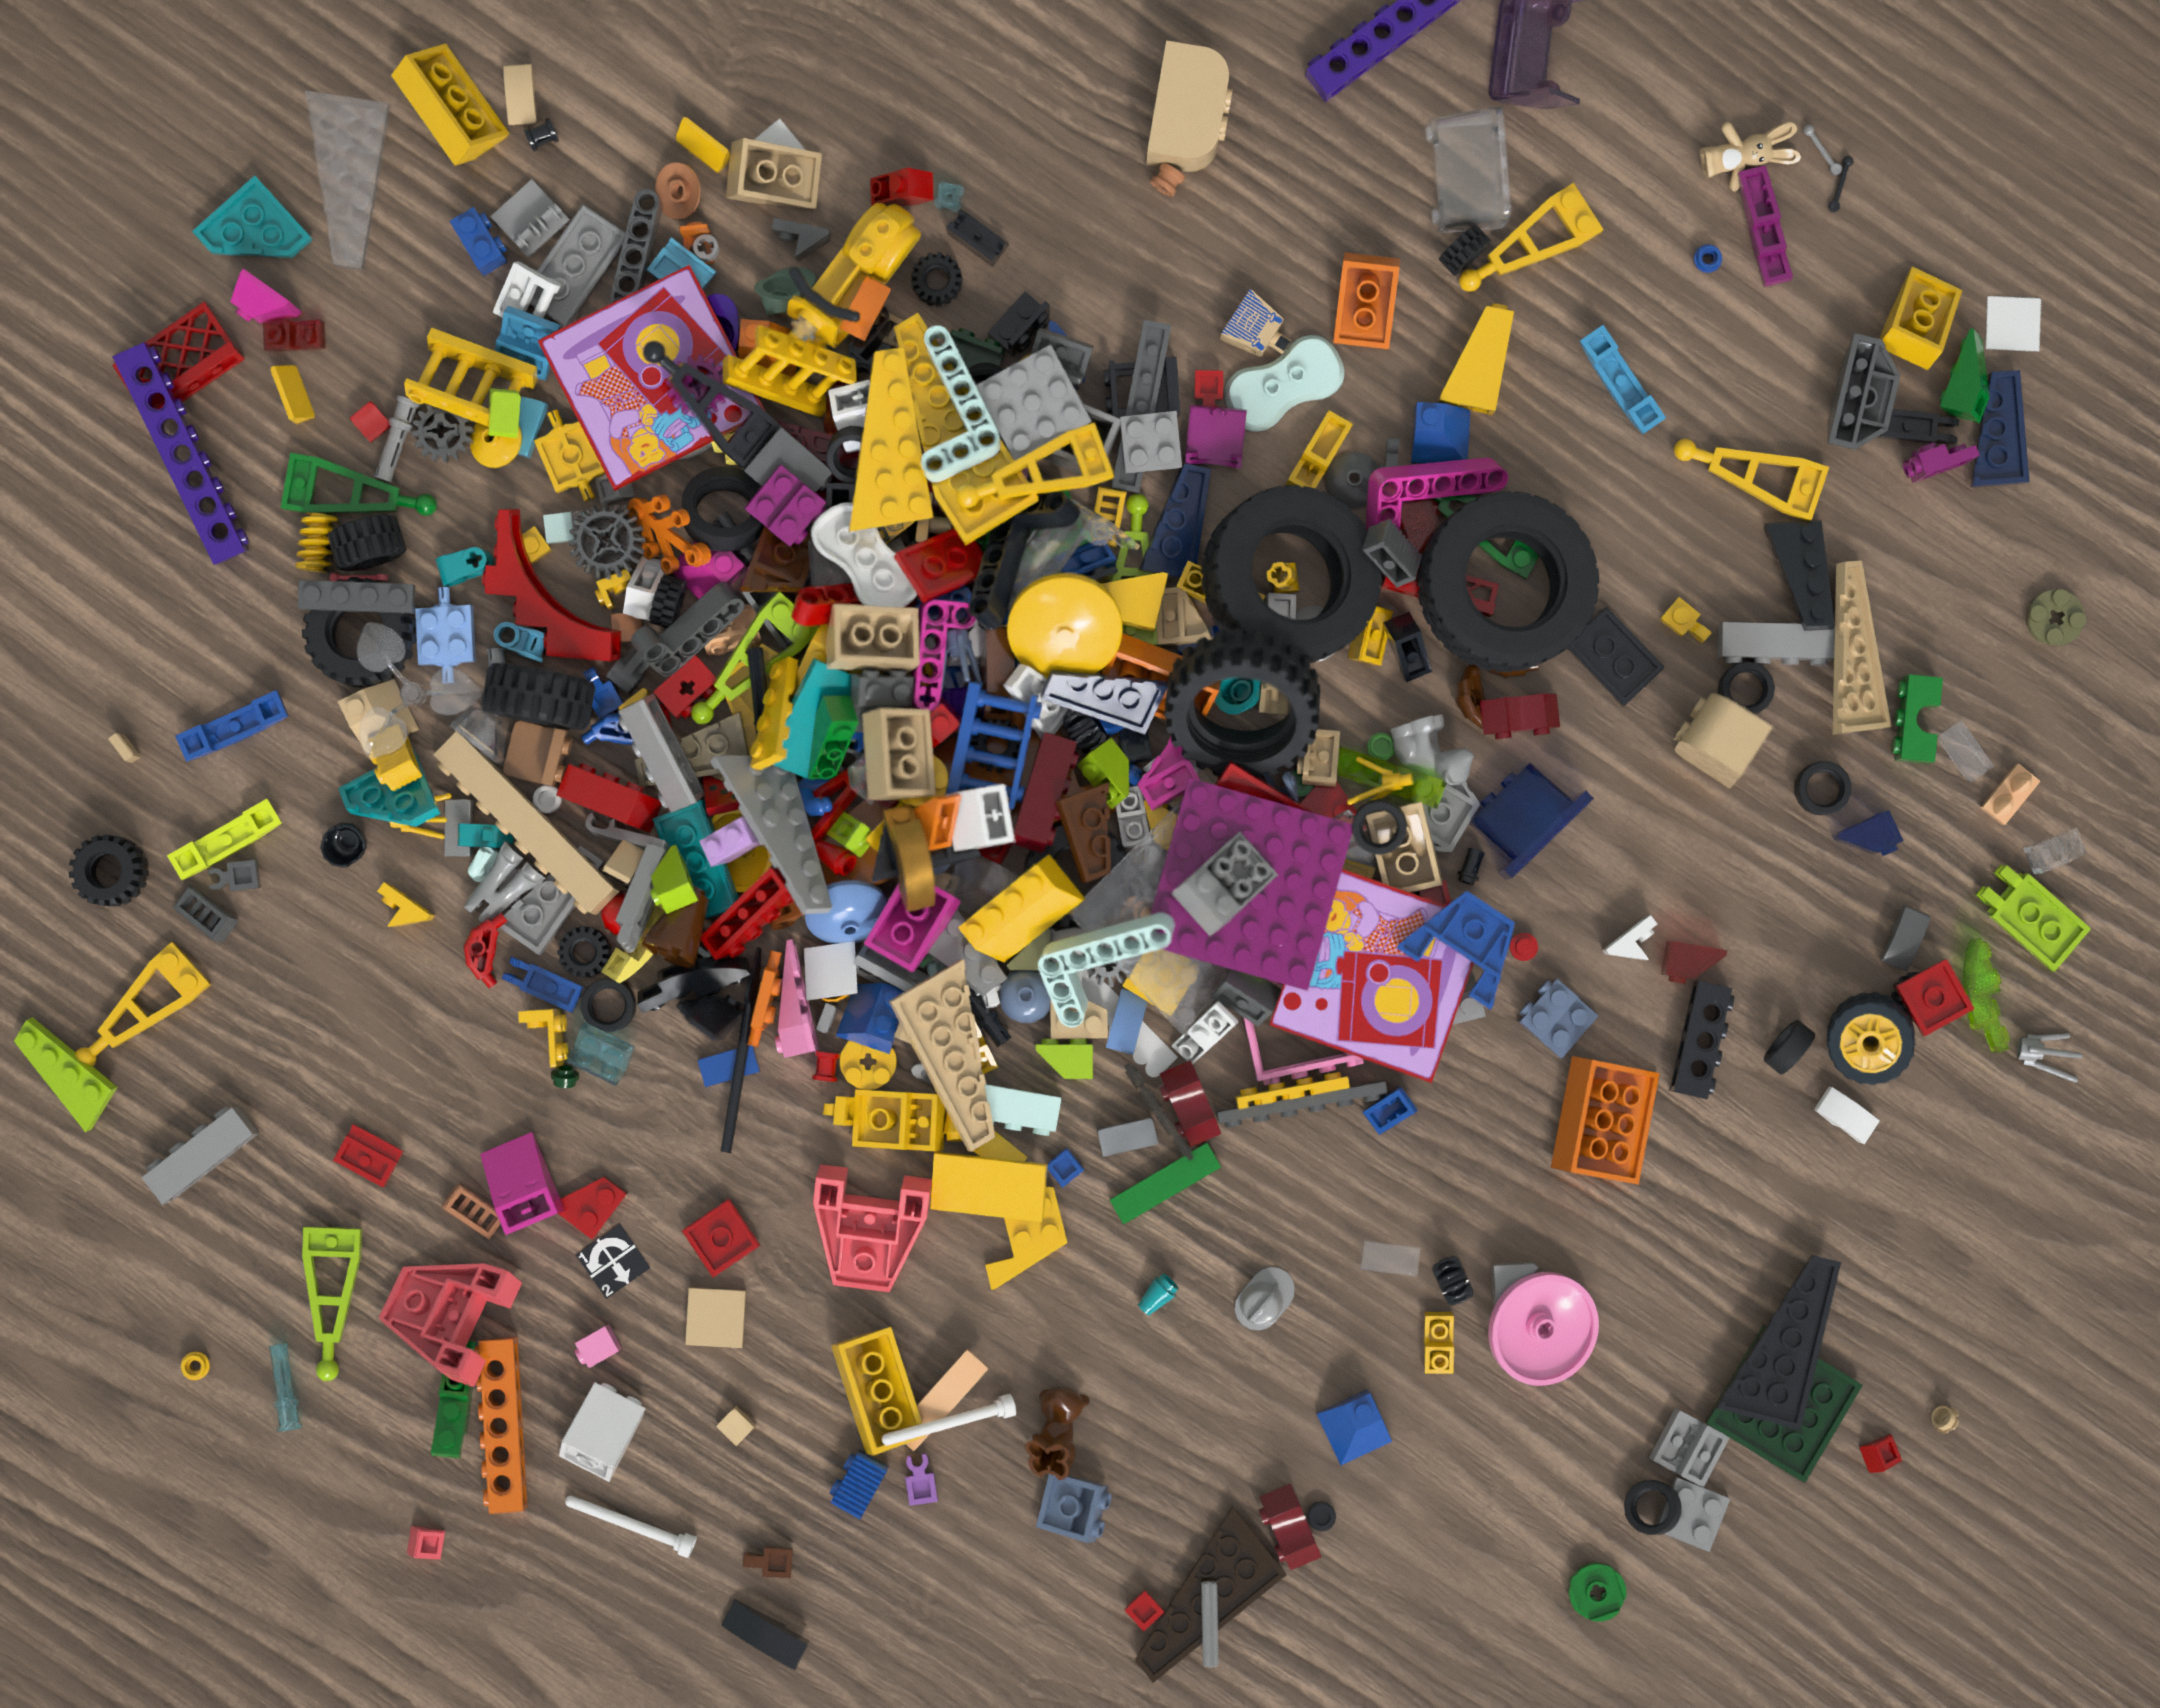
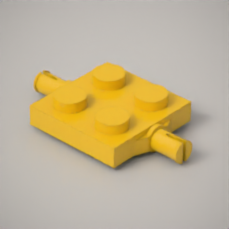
[534,410,605,502]

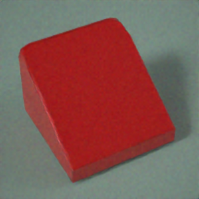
[349,401,391,443]
[1859,1434,1902,1473]

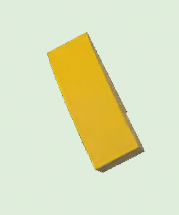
[1285,410,1353,489]

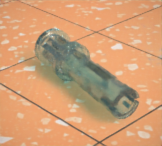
[269,1343,303,1432]

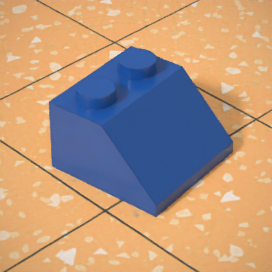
[836,983,905,1054]

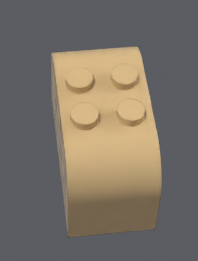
[1146,40,1233,172]
[1674,693,1773,789]

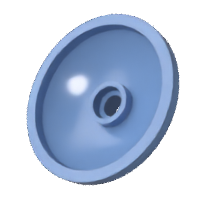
[805,880,889,944]

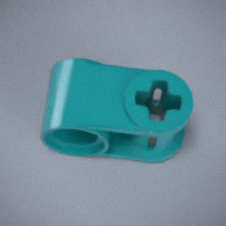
[435,547,494,587]

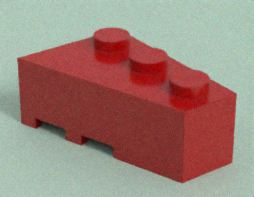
[556,763,662,833]

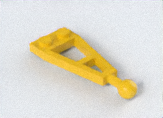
[1459,183,1604,292]
[956,423,1114,507]
[1674,439,1829,521]
[75,942,211,1066]

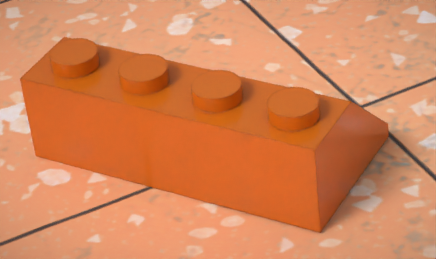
[1099,633,1221,720]

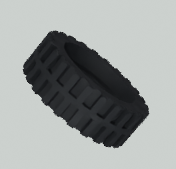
[1164,629,1321,778]

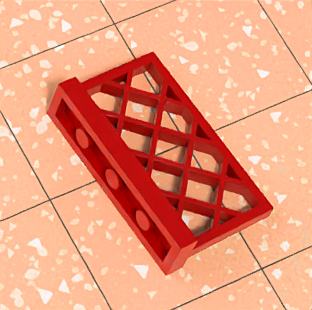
[112,301,245,409]

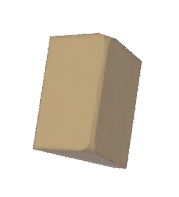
[716,1406,756,1446]

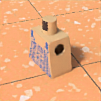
[1220,289,1291,357]

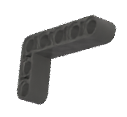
[608,189,663,305]

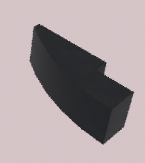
[721,1599,810,1670]

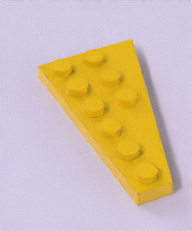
[848,348,933,532]

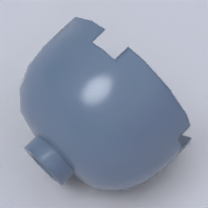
[998,970,1051,1023]

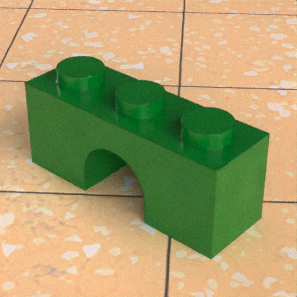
[1891,674,1943,764]

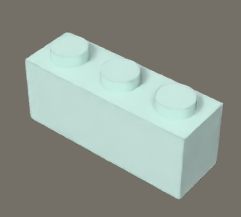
[985,1084,1062,1136]

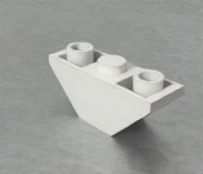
[1171,1001,1239,1064]

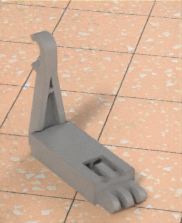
[586,812,670,953]

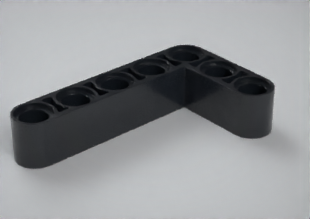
[968,491,1081,630]

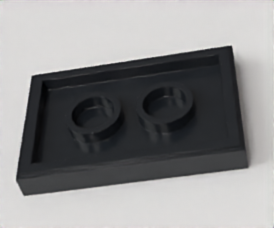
[1567,606,1665,707]

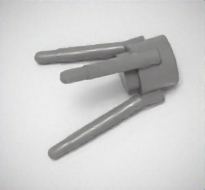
[2017,1033,2083,1083]

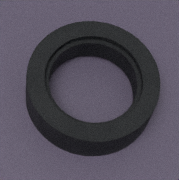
[682,467,764,551]

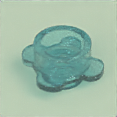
[934,181,965,212]

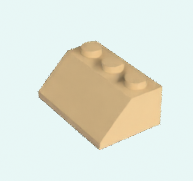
[826,604,919,672]
[862,708,936,800]

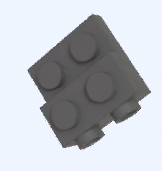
[851,669,914,732]

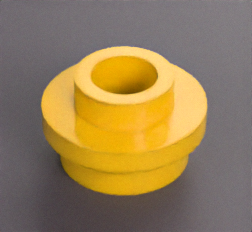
[181,1351,210,1380]

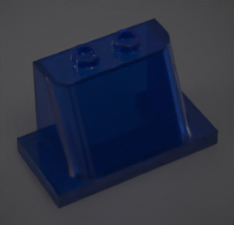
[1469,762,1594,880]

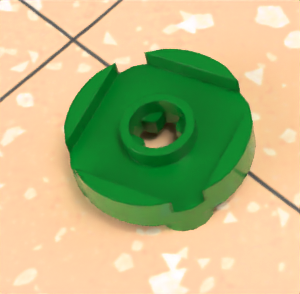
[1568,1562,1627,1622]

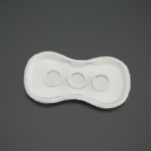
[811,502,917,608]

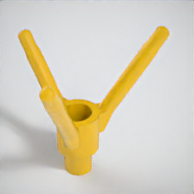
[1347,757,1413,811]

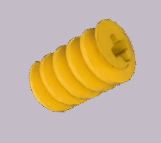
[295,512,338,573]

